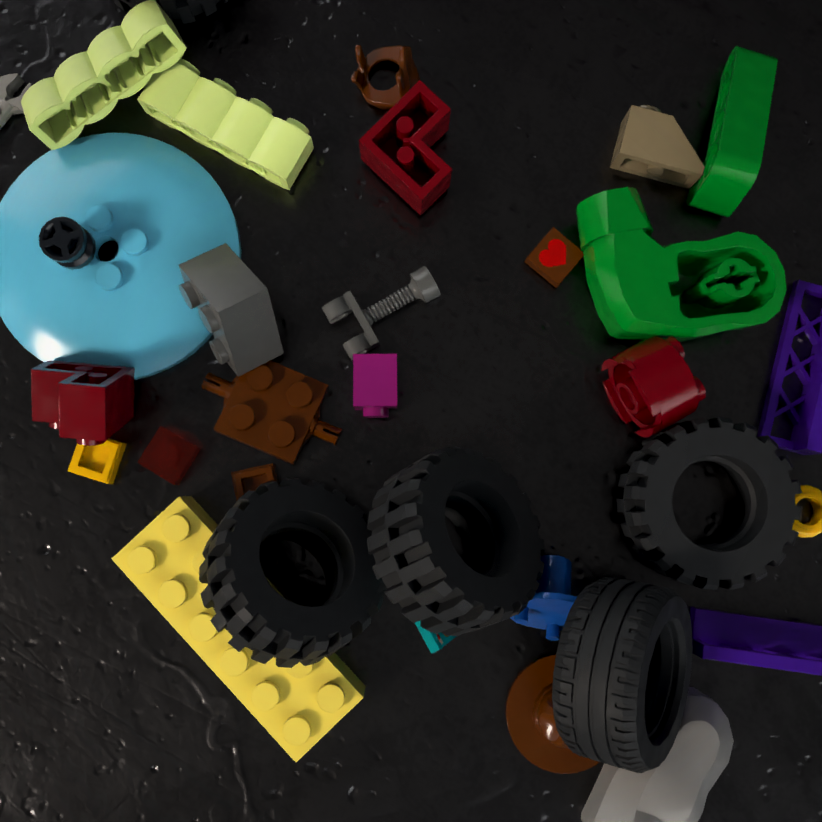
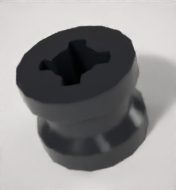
[39,217,96,270]

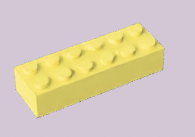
[111,496,366,762]

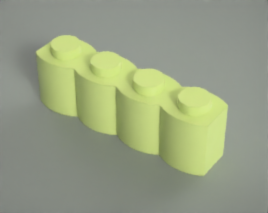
[21,0,187,150]
[137,58,314,190]

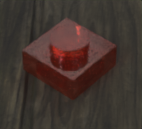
[137,426,200,485]

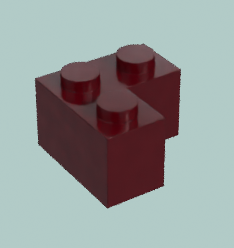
[359,80,452,216]
[31,360,135,446]

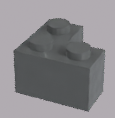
[179,243,284,377]

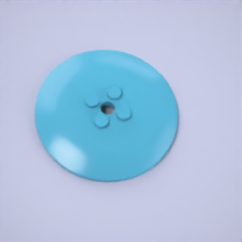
[0,133,241,380]

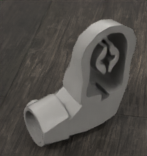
[581,687,734,822]

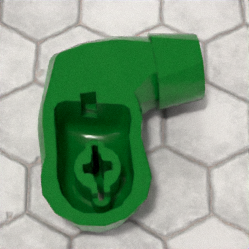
[576,187,787,342]

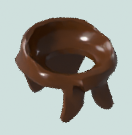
[351,45,420,110]

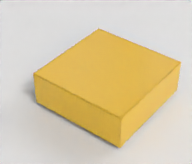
[67,438,127,484]

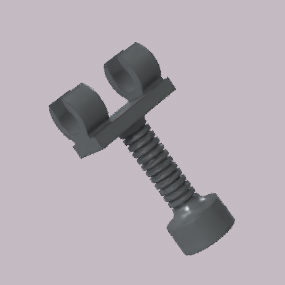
[322,266,441,361]

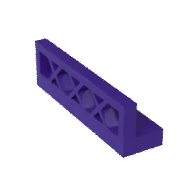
[757,280,822,455]
[689,606,822,676]

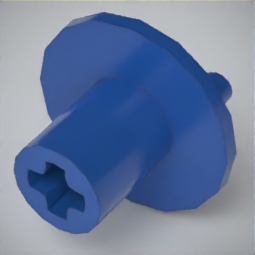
[510,555,577,641]

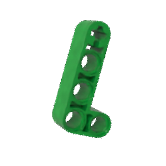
[686,46,778,217]

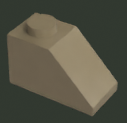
[610,105,705,189]

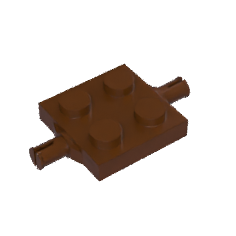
[202,360,343,465]

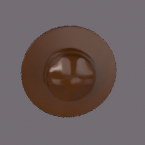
[506,653,600,774]

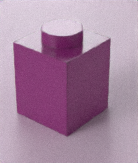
[353,353,398,418]

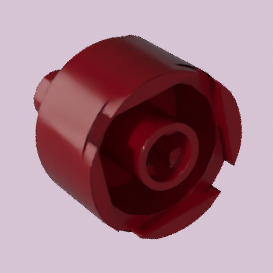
[601,336,706,438]

